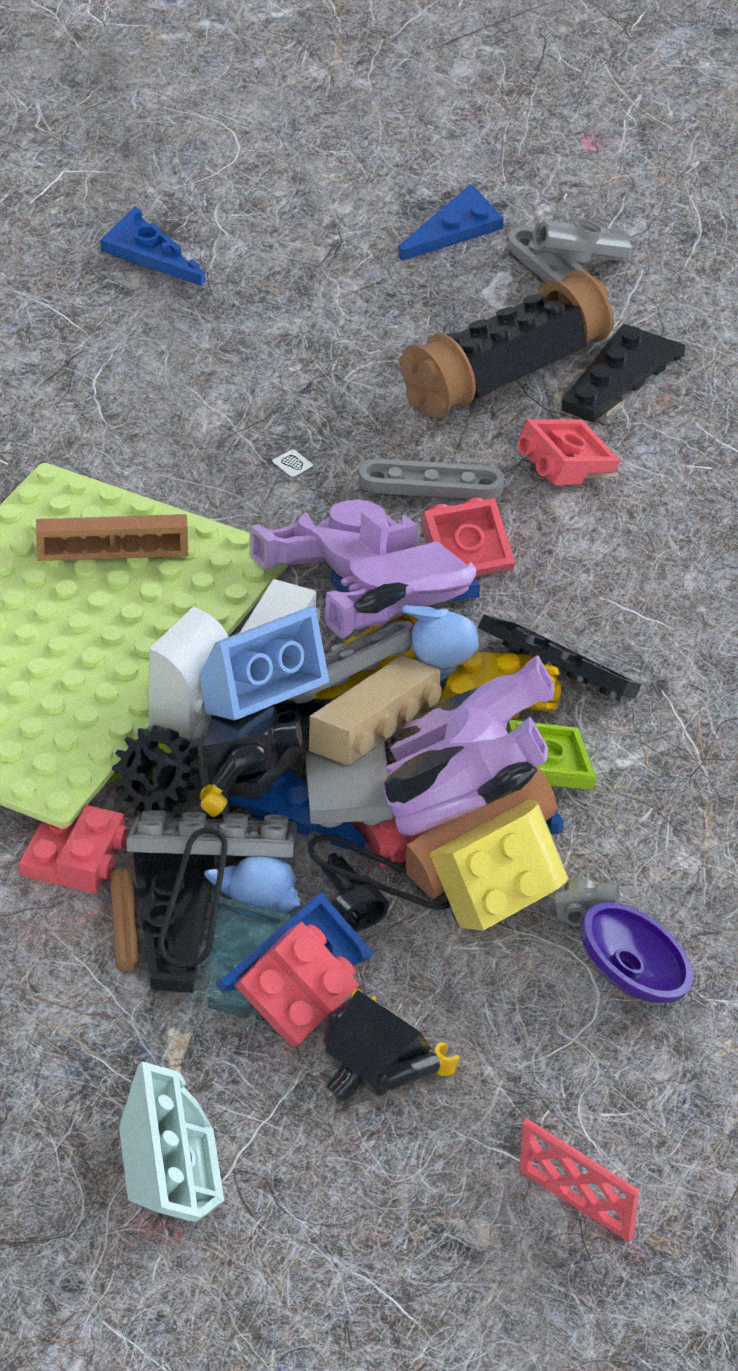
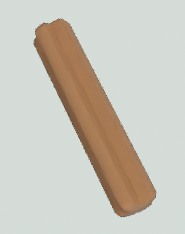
[110,867,139,972]

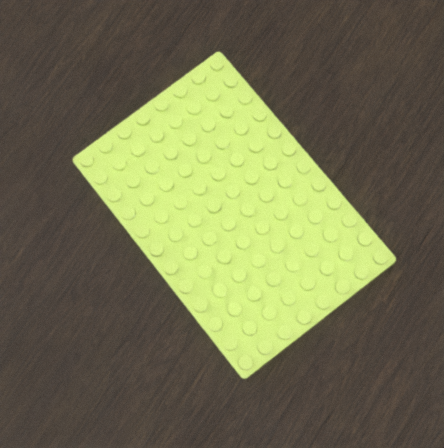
[0,463,288,829]

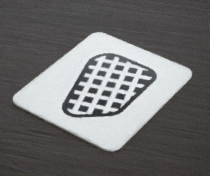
[272,449,313,477]

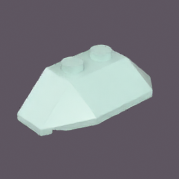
[119,1061,224,1222]

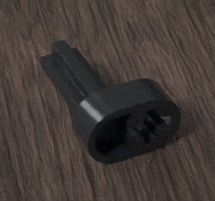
[321,853,389,932]

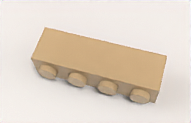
[309,655,442,766]

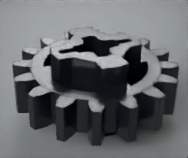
[112,725,199,812]

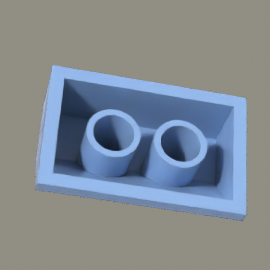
[199,606,329,720]

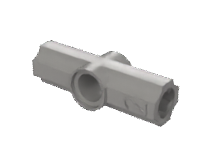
[532,218,632,263]

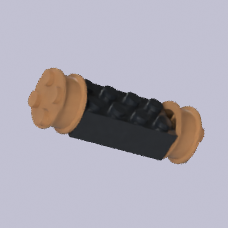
[399,270,614,418]

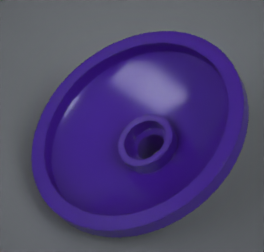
[580,902,693,1003]

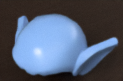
[402,605,479,682]
[204,856,300,917]

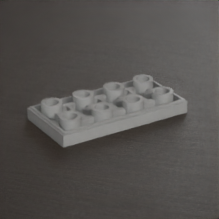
[305,742,393,827]
[127,810,297,858]

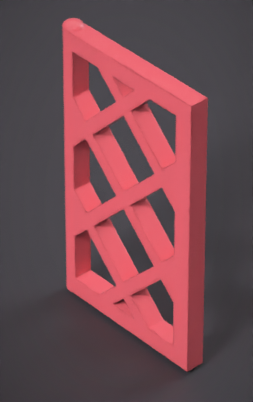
[519,1118,640,1242]

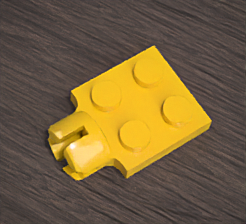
[440,652,561,720]

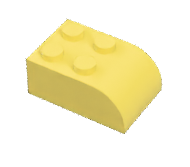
[429,800,568,930]

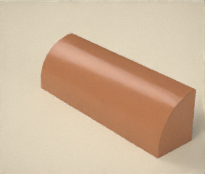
[36,514,188,561]
[406,766,557,900]

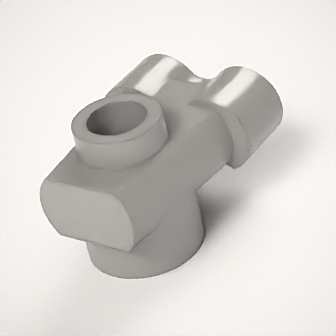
[555,877,620,927]

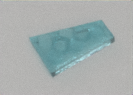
[208,894,291,1018]

